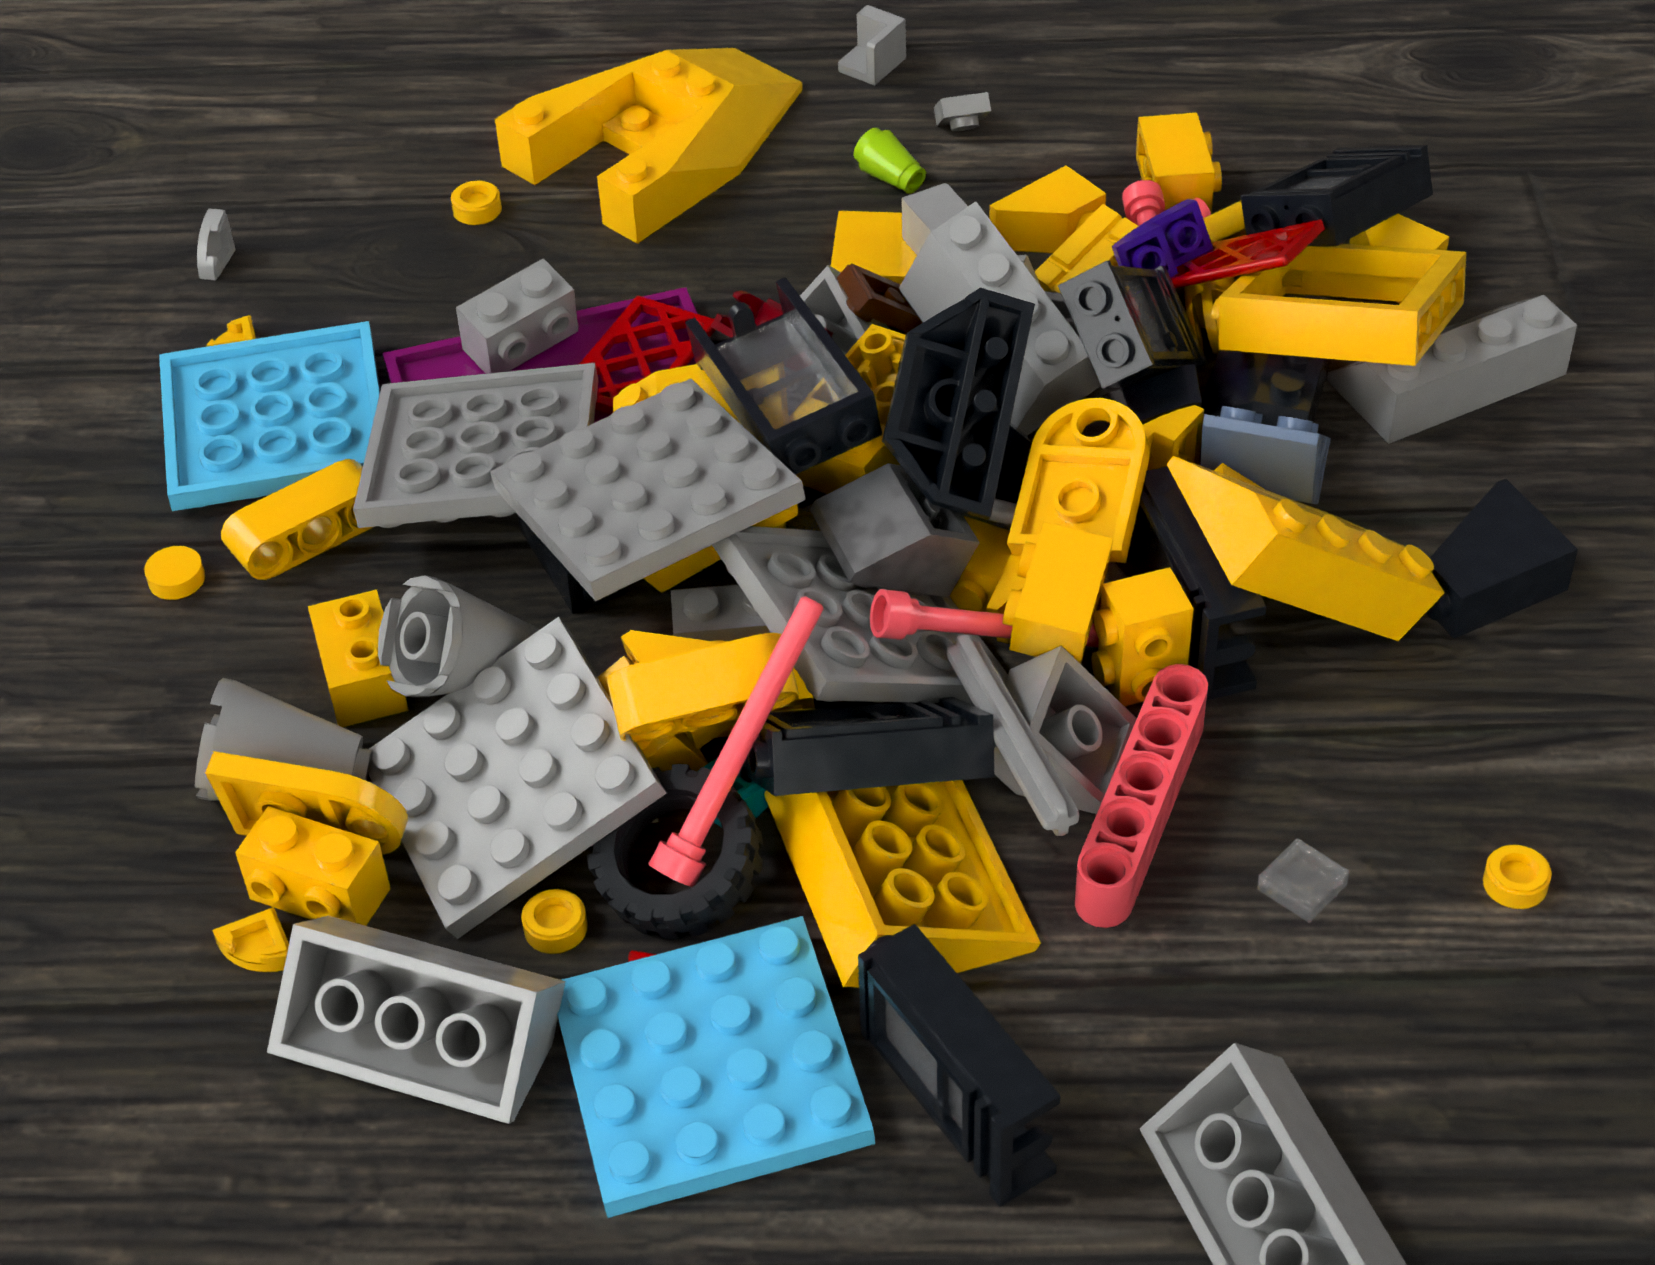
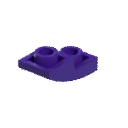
[1111,199,1213,296]

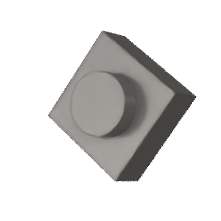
[934,92,991,131]

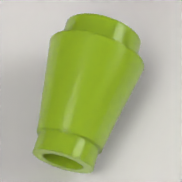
[854,127,926,194]

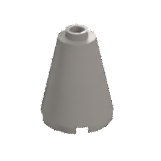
[378,575,540,698]
[195,678,372,801]

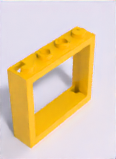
[1211,244,1466,366]

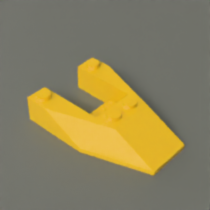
[495,48,803,244]

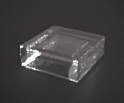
[1257,838,1349,923]

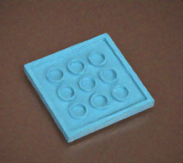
[159,321,380,511]
[557,916,875,1218]

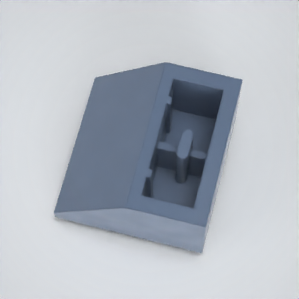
[1201,406,1331,505]

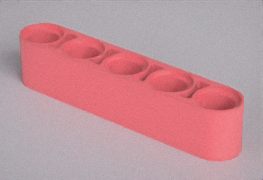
[1075,664,1208,928]

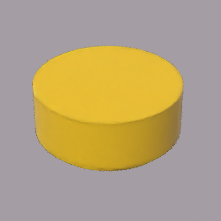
[451,181,502,225]
[144,546,205,600]
[1483,845,1552,909]
[521,889,588,954]

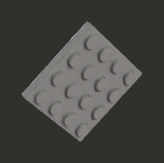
[353,363,599,528]
[490,378,806,601]
[712,526,1008,705]
[367,617,667,939]

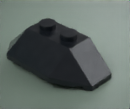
[882,288,1035,520]
[1201,350,1332,426]

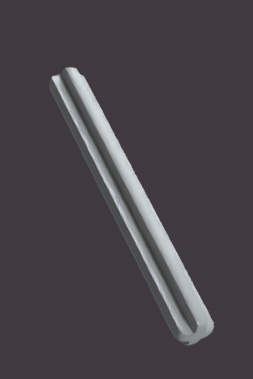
[947,635,1080,836]

